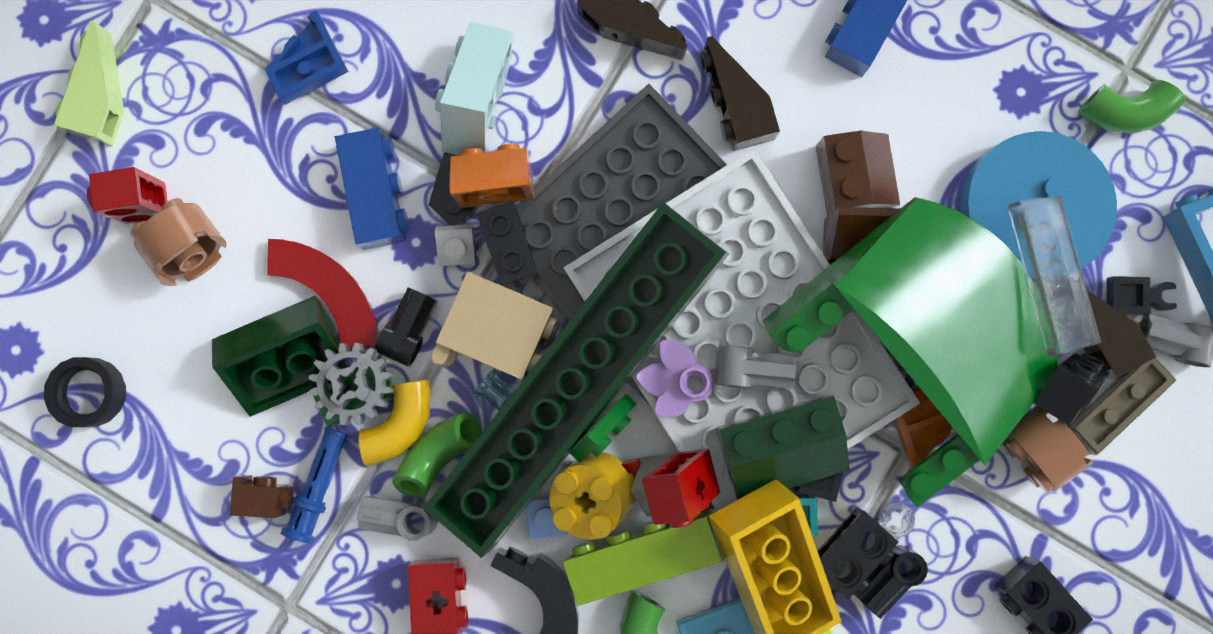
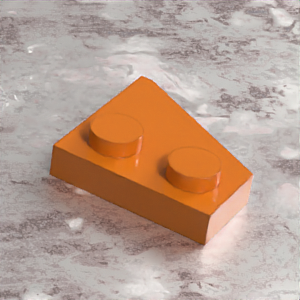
[893,388,953,468]

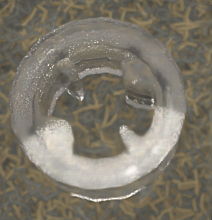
[877,502,915,537]

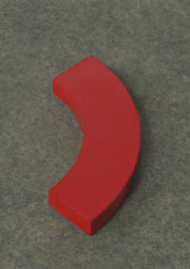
[267,239,379,349]

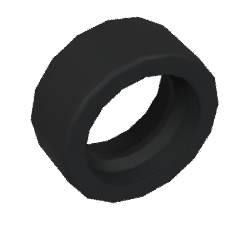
[44,357,126,428]

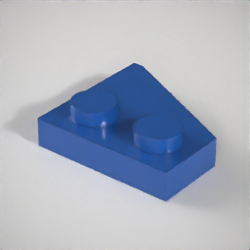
[265,10,349,105]

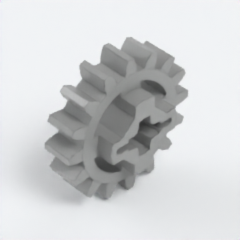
[308,343,394,425]

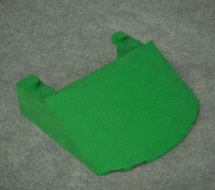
[763,197,1058,507]

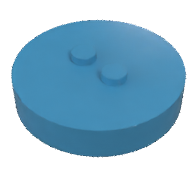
[959,131,1117,282]

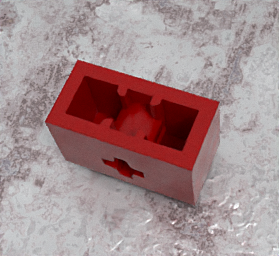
[642,449,721,528]
[408,557,469,634]

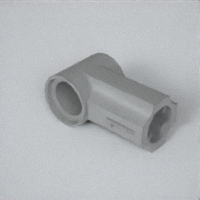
[1138,314,1213,368]
[716,346,796,389]
[357,495,438,541]

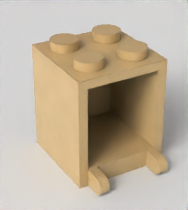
[431,271,560,380]

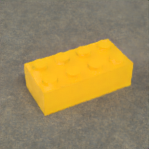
[709,479,842,634]

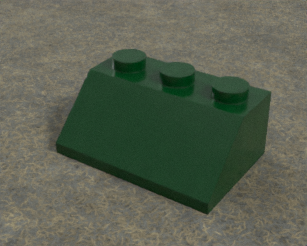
[212,295,350,417]
[716,395,850,500]

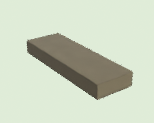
[1068,358,1177,456]

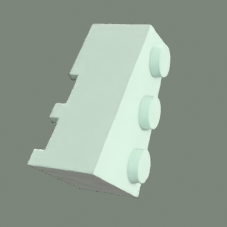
[435,22,513,156]

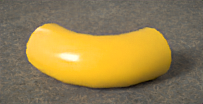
[359,380,431,466]

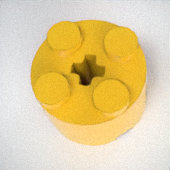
[549,452,636,540]

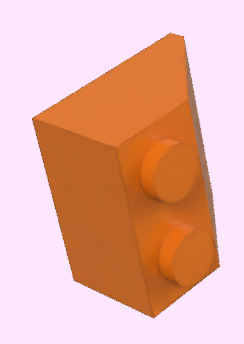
[449,144,534,208]

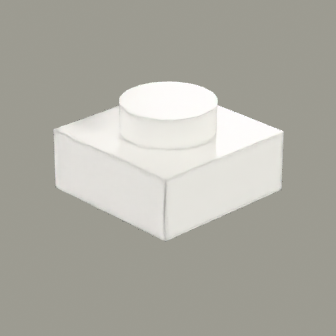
[435,224,477,266]

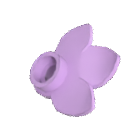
[636,340,714,417]

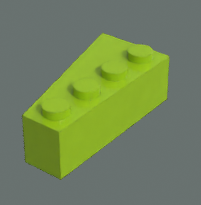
[563,505,725,606]

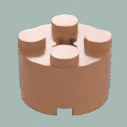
[130,198,227,286]
[1001,406,1093,493]

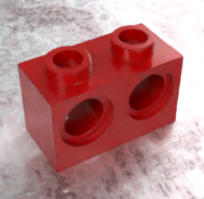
[87,167,168,224]

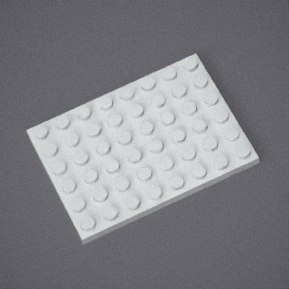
[563,149,920,511]

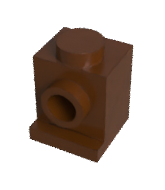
[230,475,293,518]

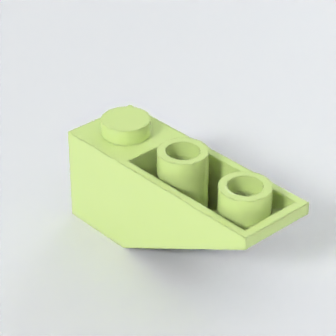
[54,21,124,146]

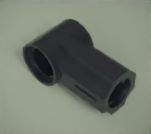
[375,287,438,367]
[856,545,928,619]

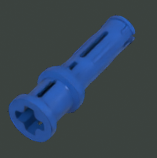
[280,427,348,544]

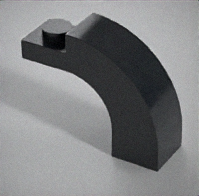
[490,546,579,634]

